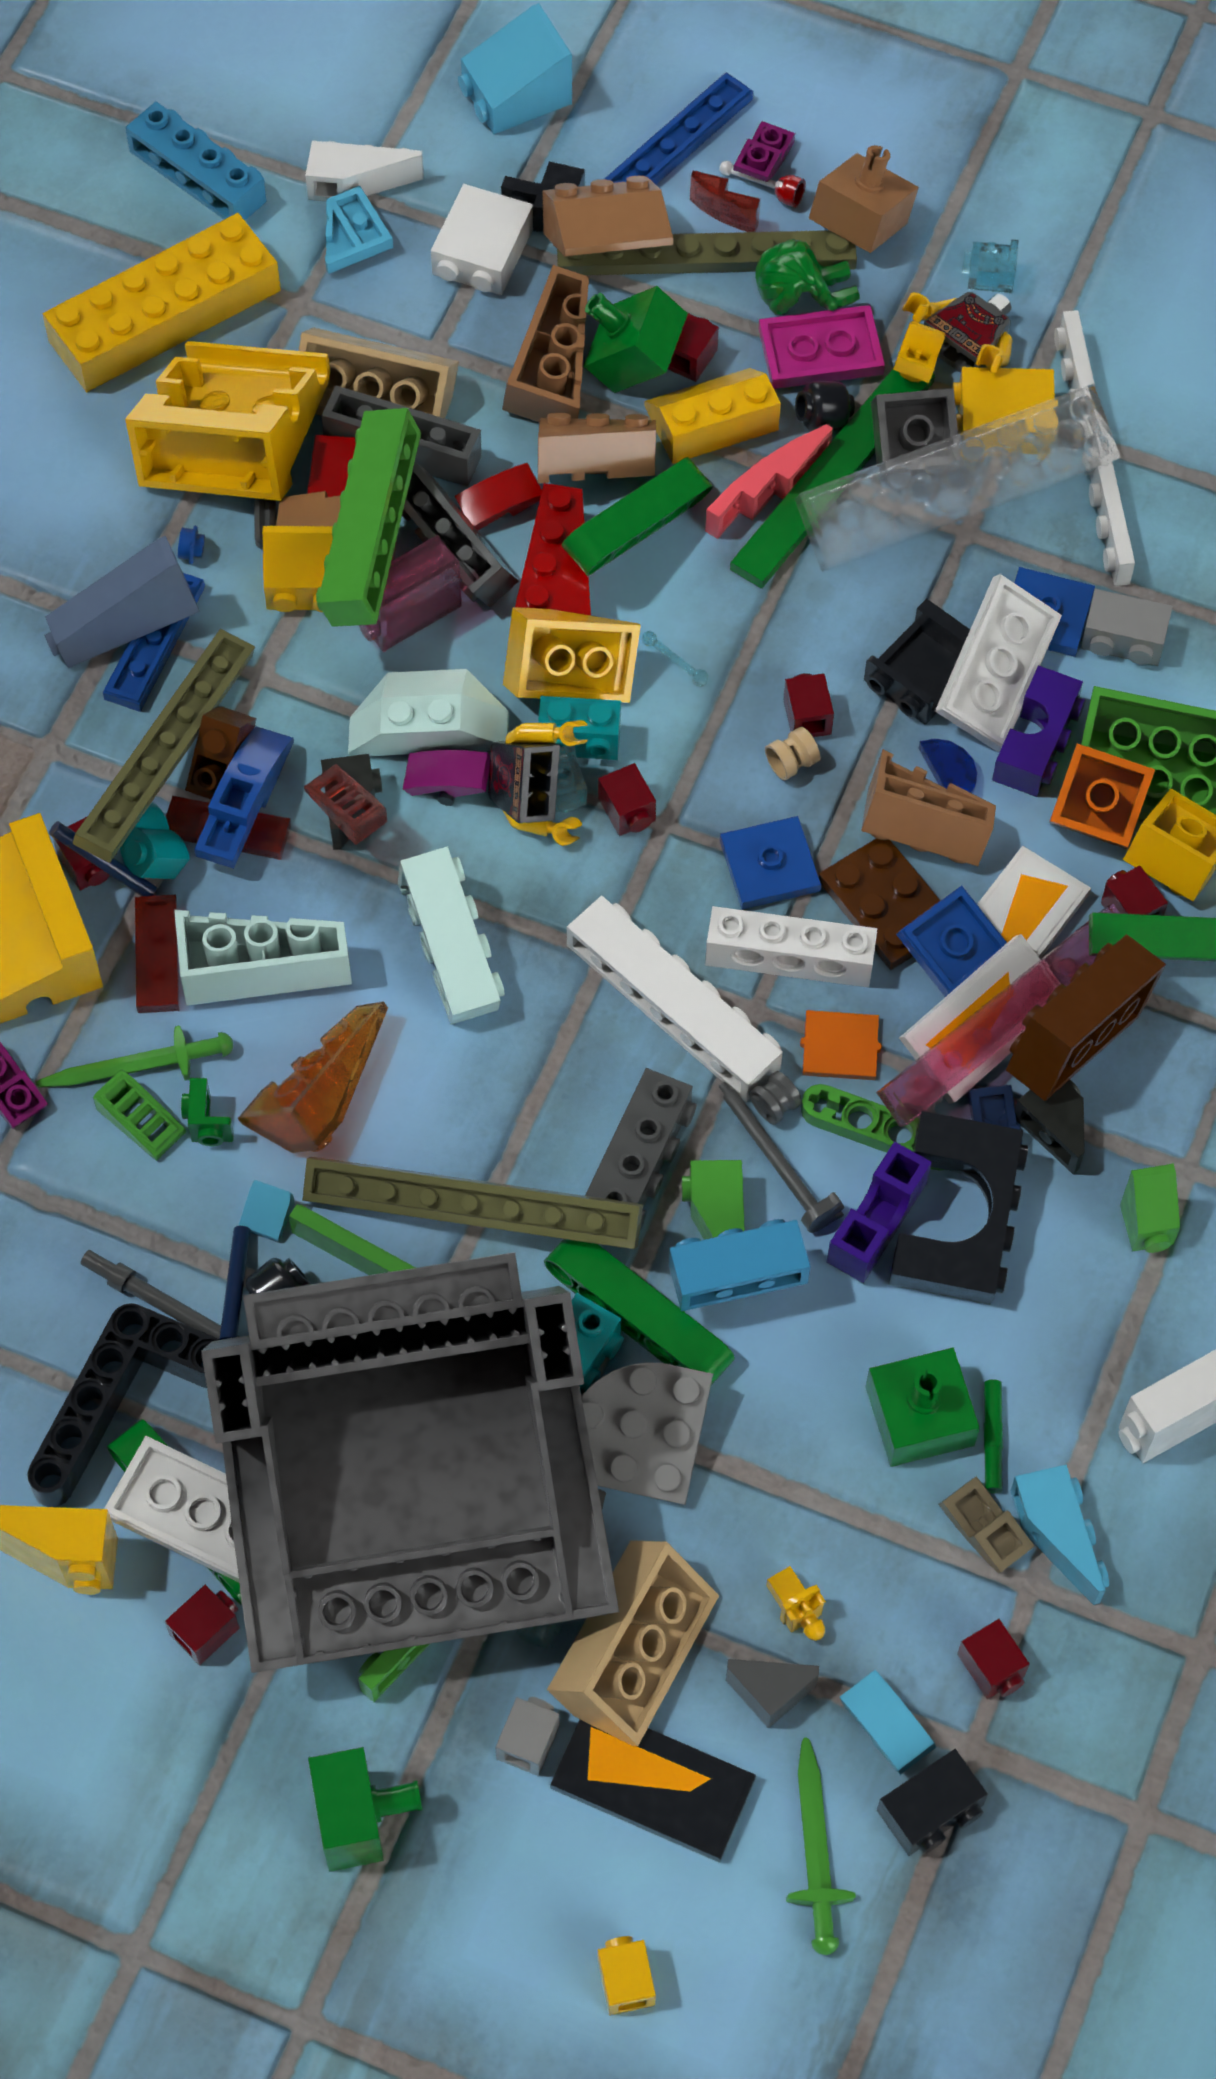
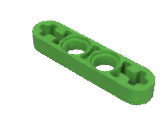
[801,1084,944,1171]

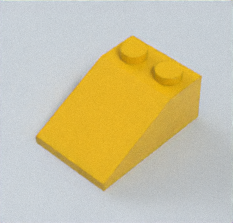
[503,607,641,703]
[0,1505,118,1595]

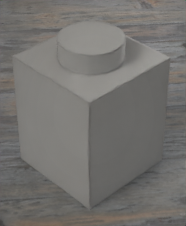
[495,1697,560,1776]

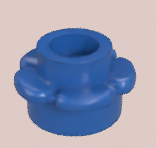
[178,525,205,564]

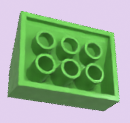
[1081,686,1216,821]

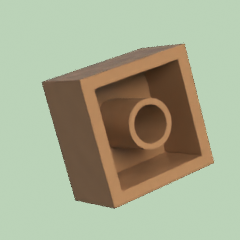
[808,145,919,253]

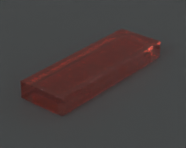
[166,795,291,860]
[135,894,179,1013]

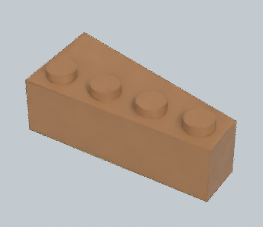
[502,265,589,422]

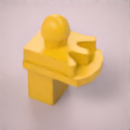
[766,1566,826,1641]

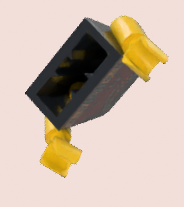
[488,720,588,846]

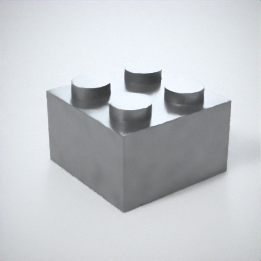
[871,388,961,479]

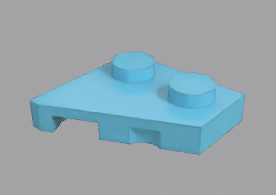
[325,186,393,274]

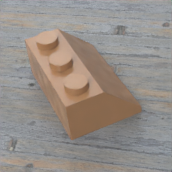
[543,176,673,257]

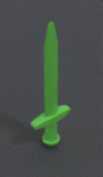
[36,1025,233,1087]
[786,1738,856,1955]

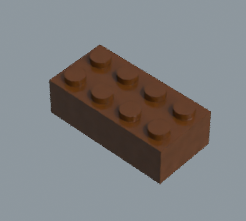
[1006,934,1166,1101]

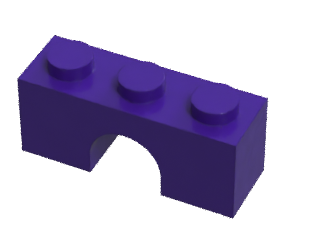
[992,665,1086,797]
[826,1141,932,1283]

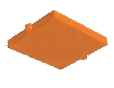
[800,1010,882,1080]

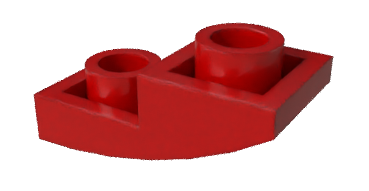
[454,463,542,531]

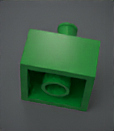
[584,286,688,393]
[865,1347,980,1467]
[308,1747,422,1872]

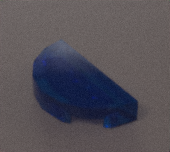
[918,739,978,793]

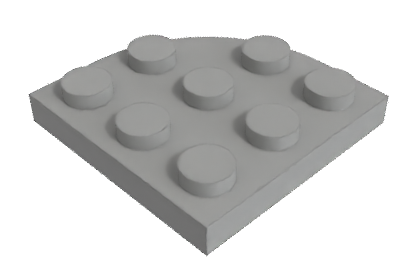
[582,1363,713,1505]

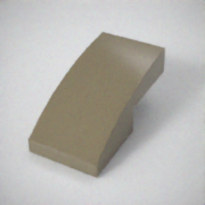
[938,1476,1035,1573]

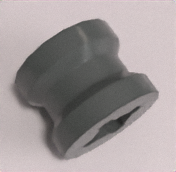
[749,1071,802,1125]

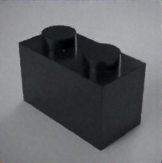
[876,1749,988,1856]

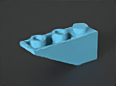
[1010,1464,1109,1605]

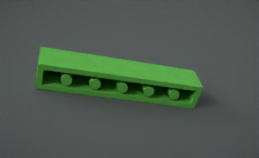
[316,408,421,627]

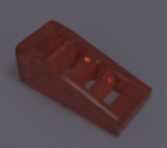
[304,764,388,845]

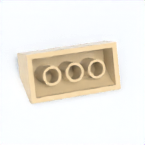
[298,327,459,419]
[547,1540,719,1746]

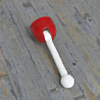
[719,161,806,208]

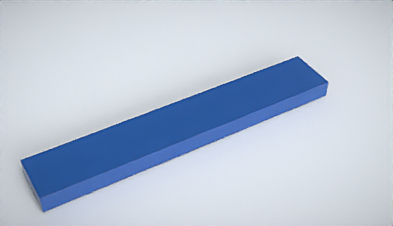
[604,72,753,185]

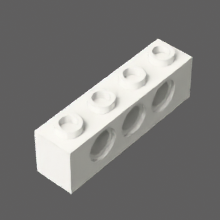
[705,906,877,988]

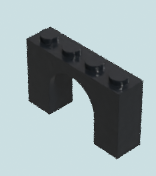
[888,1111,1028,1305]

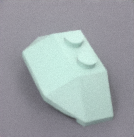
[348,669,509,756]

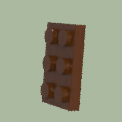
[818,838,940,971]

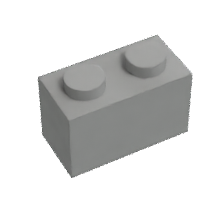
[1081,589,1173,666]

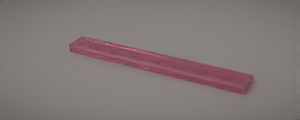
[876,904,1120,1127]

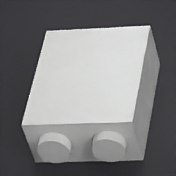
[431,184,533,295]
[1119,1349,1216,1463]

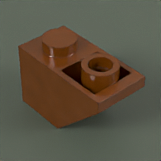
[185,706,257,799]

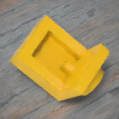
[893,321,945,383]

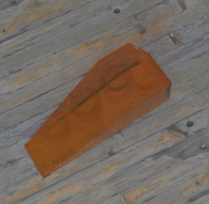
[238,1001,388,1153]

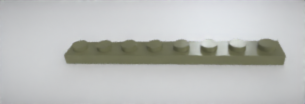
[557,230,857,275]
[73,629,255,863]
[302,1157,643,1249]

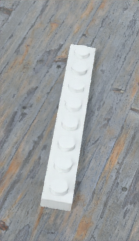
[1054,310,1135,587]

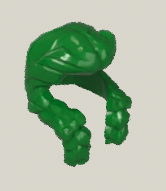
[755,239,860,315]

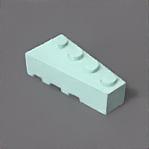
[174,910,352,1005]

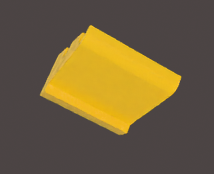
[125,341,330,501]
[0,813,103,1024]

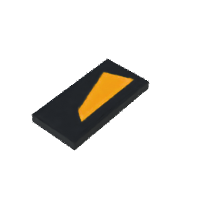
[550,1720,756,1863]

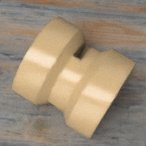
[765,727,821,781]

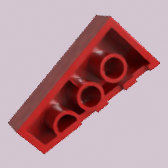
[515,483,591,616]

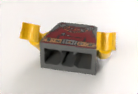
[902,292,1013,374]

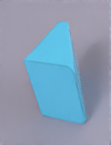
[239,1180,295,1242]

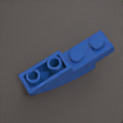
[194,726,294,869]

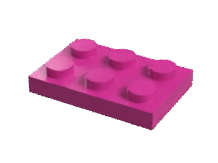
[758,305,885,389]

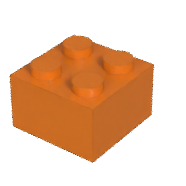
[1049,743,1155,849]

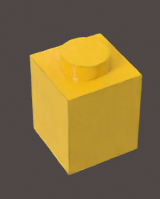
[597,1936,656,2015]

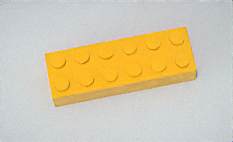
[42,213,281,393]

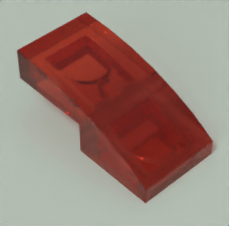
[690,170,760,232]

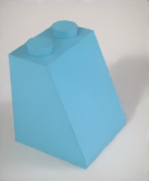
[458,3,572,134]

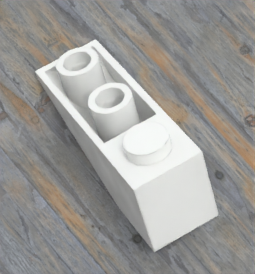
[305,141,424,201]

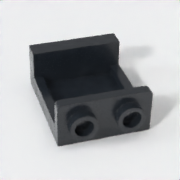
[864,598,970,725]

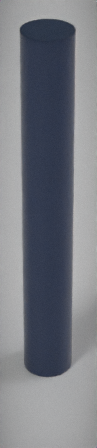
[49,821,157,900]
[219,1225,251,1340]

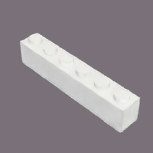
[567,895,783,1102]

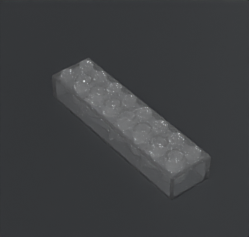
[795,383,1121,572]

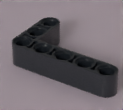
[27,1303,219,1507]

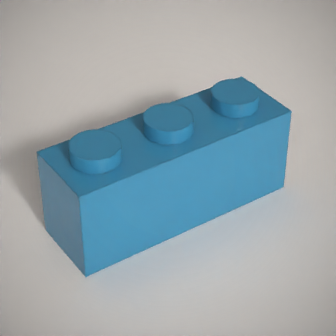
[668,1219,810,1311]

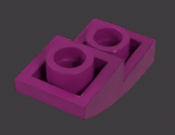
[733,121,795,182]
[403,750,490,798]
[0,1042,48,1129]

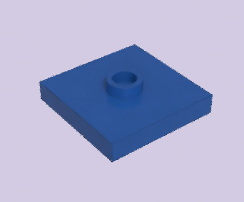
[1014,567,1095,657]
[719,816,821,910]
[896,886,1007,997]

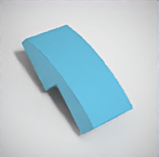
[840,1670,936,1775]

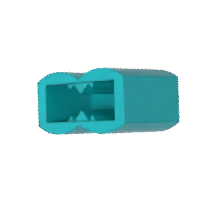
[120,802,190,879]

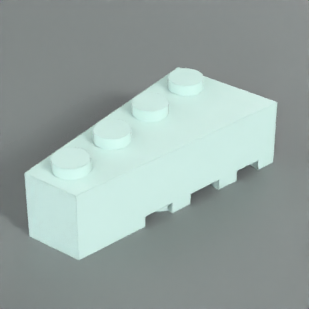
[398,846,505,1025]

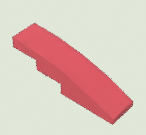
[705,424,833,539]

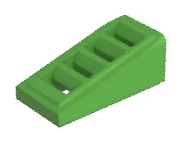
[93,1069,186,1161]

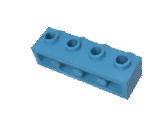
[125,101,267,220]

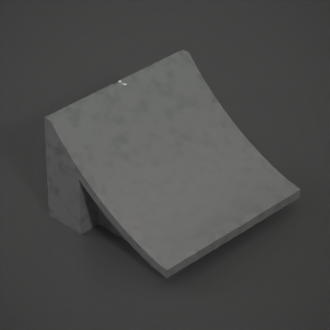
[201,1252,619,1673]

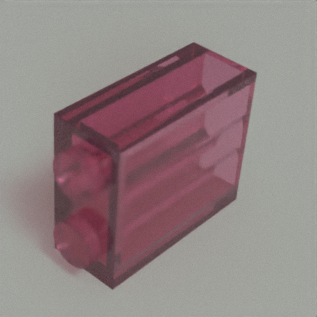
[359,535,462,652]

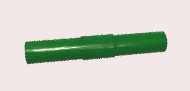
[984,1379,1003,1494]

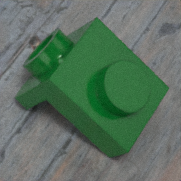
[181,1078,234,1146]

